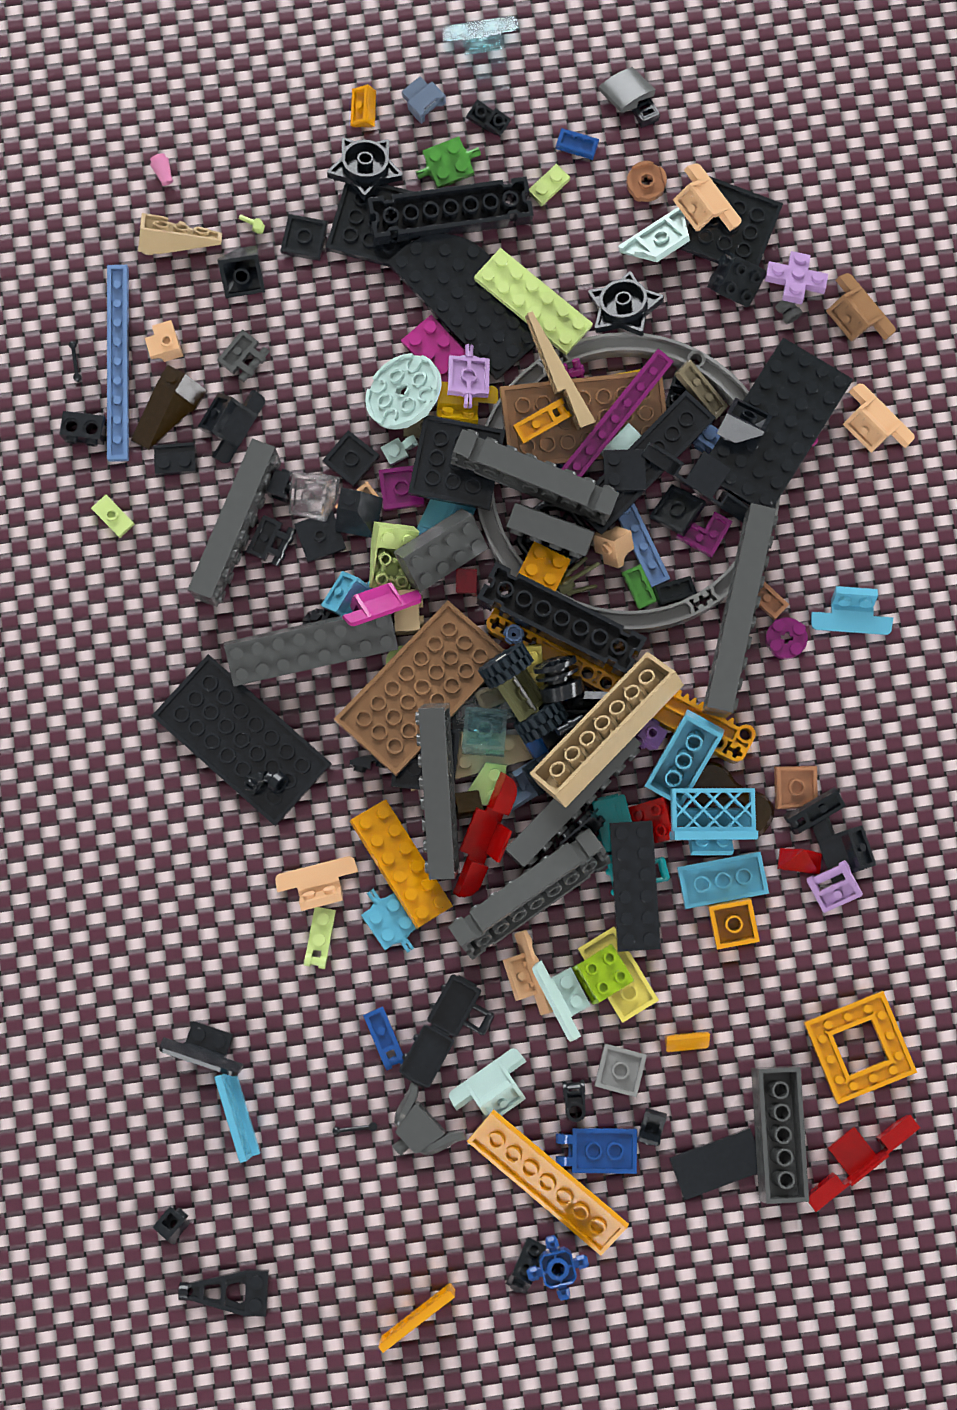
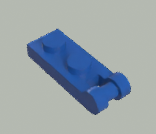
[363,1007,404,1071]

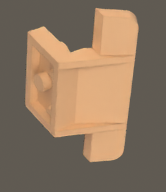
[673,163,741,231]
[843,384,915,453]
[275,856,358,911]

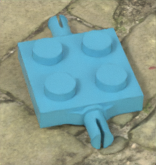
[361,889,416,953]

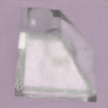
[289,473,340,521]

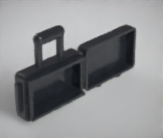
[399,974,494,1088]

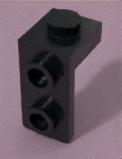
[505,1237,546,1294]

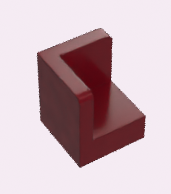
[456,568,477,597]

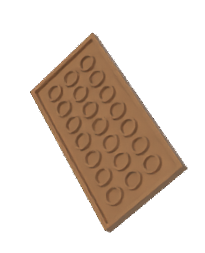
[499,372,666,464]
[334,600,504,776]

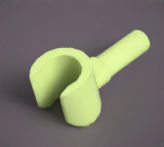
[239,215,265,234]

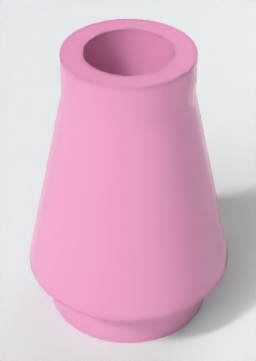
[150,153,173,186]

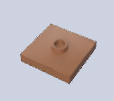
[774,766,818,809]

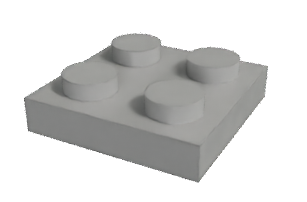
[594,1043,647,1097]

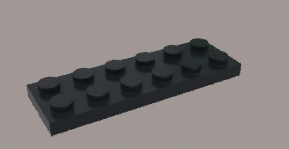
[609,821,661,952]

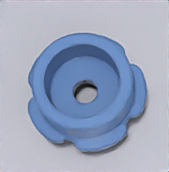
[503,624,524,645]

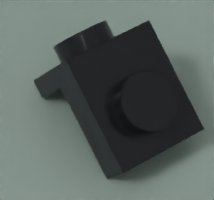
[638,1108,667,1146]

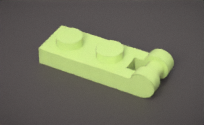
[304,907,336,969]

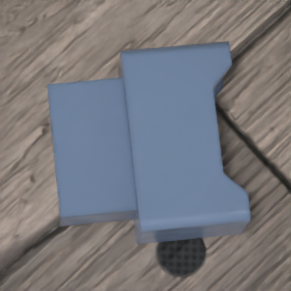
[402,76,446,124]

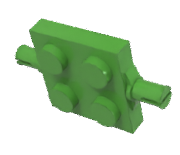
[415,136,481,189]

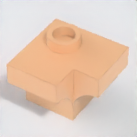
[145,320,183,362]
[593,526,634,569]

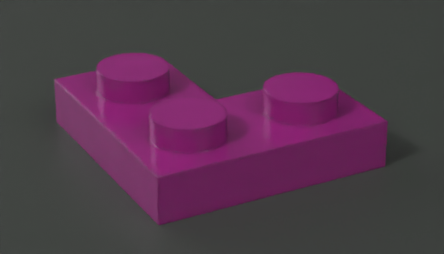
[676,512,733,558]

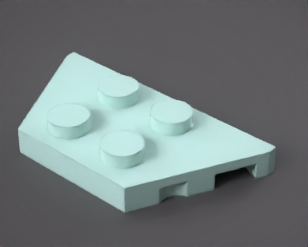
[618,207,690,262]

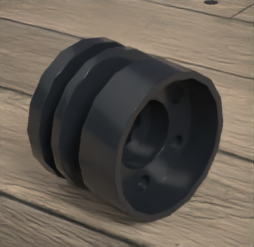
[533,655,585,703]

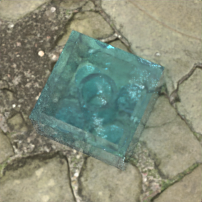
[462,706,508,757]

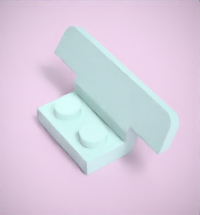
[532,960,591,1042]
[449,1048,527,1117]

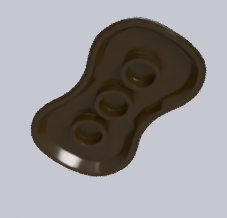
[689,762,774,837]

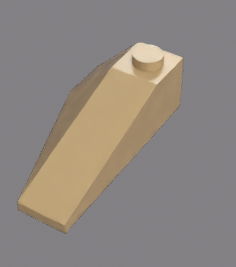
[138,213,222,255]

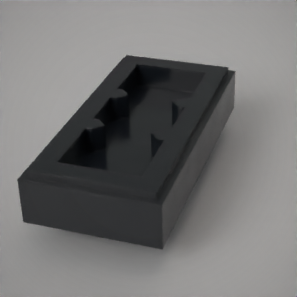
[652,576,697,607]

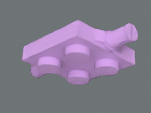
[447,344,490,409]

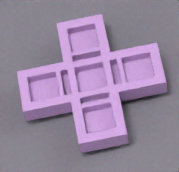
[765,251,828,305]

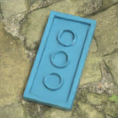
[677,852,769,909]

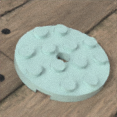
[365,353,442,429]

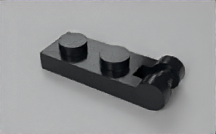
[784,787,846,835]

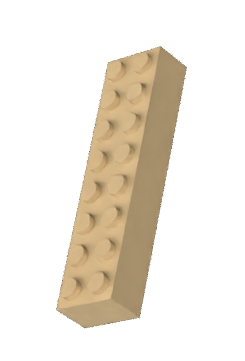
[529,652,684,808]

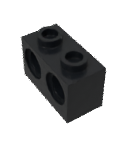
[59,411,107,447]

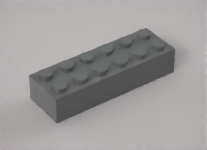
[751,1066,809,1204]

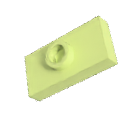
[91,495,135,538]

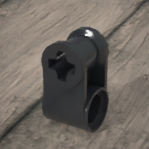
[562,1079,586,1122]

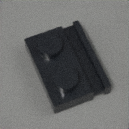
[153,442,197,476]

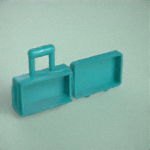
[592,793,670,896]

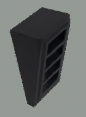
[631,98,660,128]

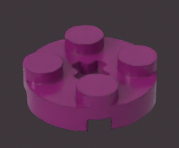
[765,617,808,660]

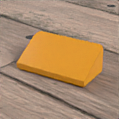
[350,84,376,127]
[665,1031,710,1052]

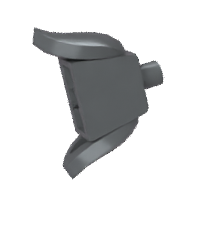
[393,1082,467,1155]

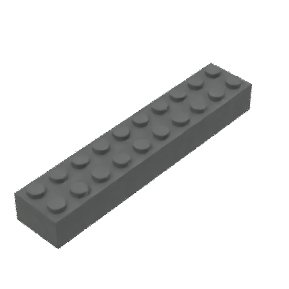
[702,503,778,718]

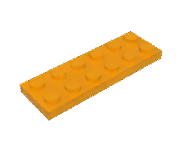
[349,799,453,929]

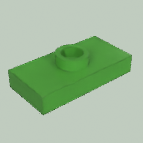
[621,564,657,610]

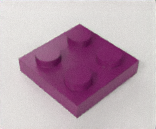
[379,465,425,511]

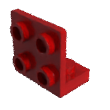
[628,797,682,844]

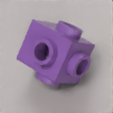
[634,718,668,750]

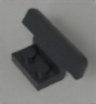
[198,389,265,463]
[812,817,877,884]
[159,1021,244,1076]

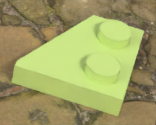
[468,762,507,805]

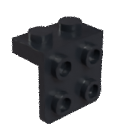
[707,250,767,307]

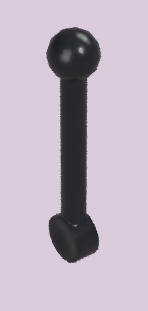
[69,341,82,382]
[332,1122,377,1135]

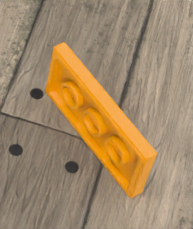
[378,1283,455,1353]

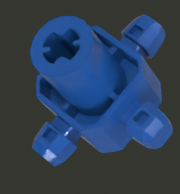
[526,1235,589,1301]

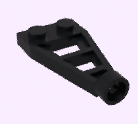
[178,1269,269,1317]

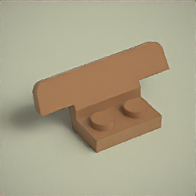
[826,273,896,342]

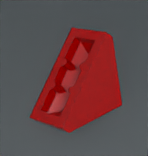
[777,848,822,874]

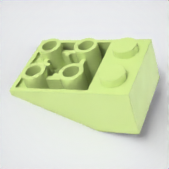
[369,521,420,590]

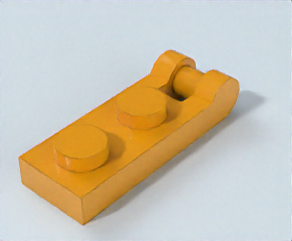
[512,398,572,444]

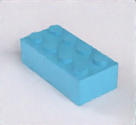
[645,709,724,807]

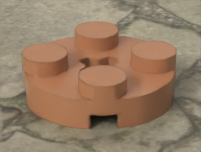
[626,161,667,202]

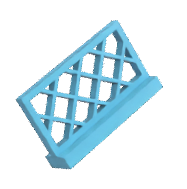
[669,788,758,840]
[214,1073,261,1163]

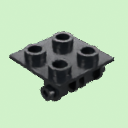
[559,808,606,845]

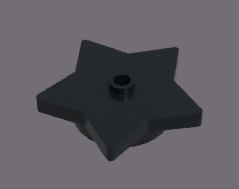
[327,138,403,200]
[588,271,664,336]

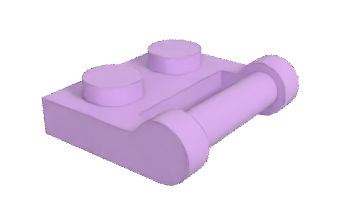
[807,860,863,913]

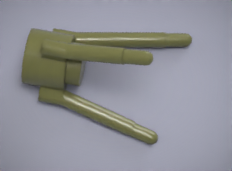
[557,556,600,597]

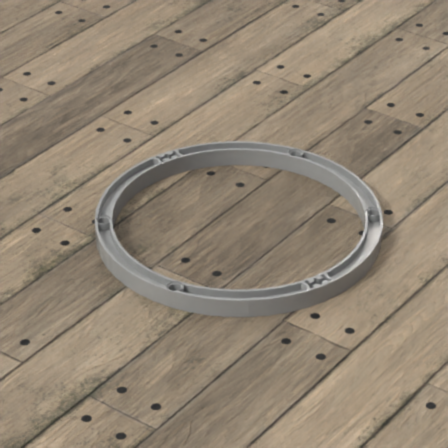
[477,332,780,633]

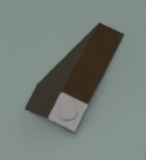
[131,365,207,450]

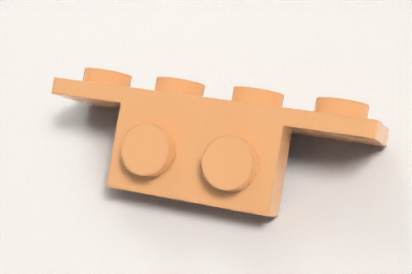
[503,930,553,1015]

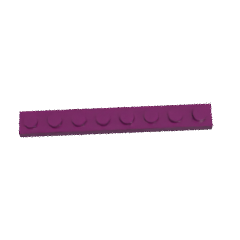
[561,348,674,477]

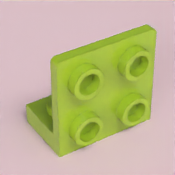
[572,944,634,1005]

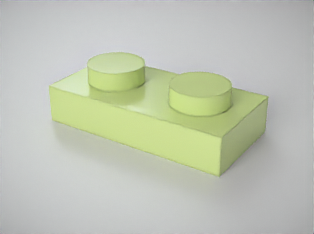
[529,164,570,207]

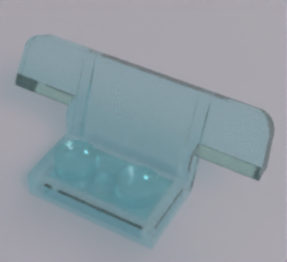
[442,16,520,55]

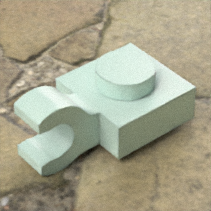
[381,435,418,466]

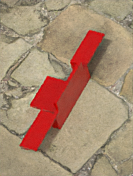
[453,772,517,898]
[808,1115,920,1212]

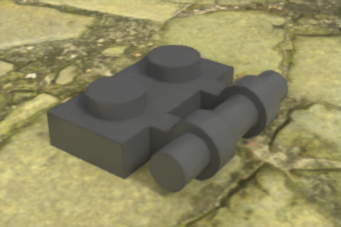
[217,329,270,383]

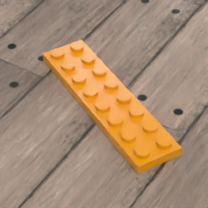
[467,1109,629,1256]

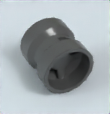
[775,300,803,324]

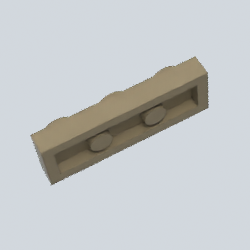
[674,360,728,420]

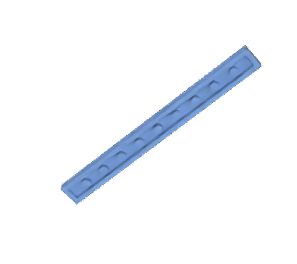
[107,265,129,462]

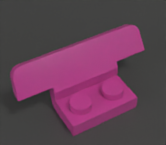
[342,582,422,626]

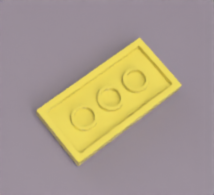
[577,927,659,1023]

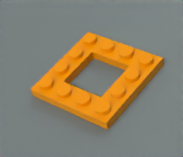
[803,991,917,1104]

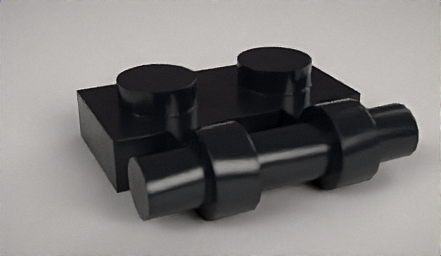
[246,515,296,567]

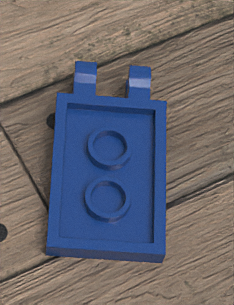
[556,1128,637,1174]

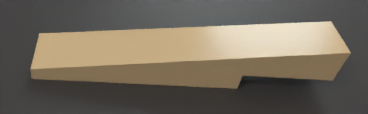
[525,312,596,430]

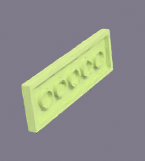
[474,248,593,355]

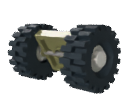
[478,642,569,744]

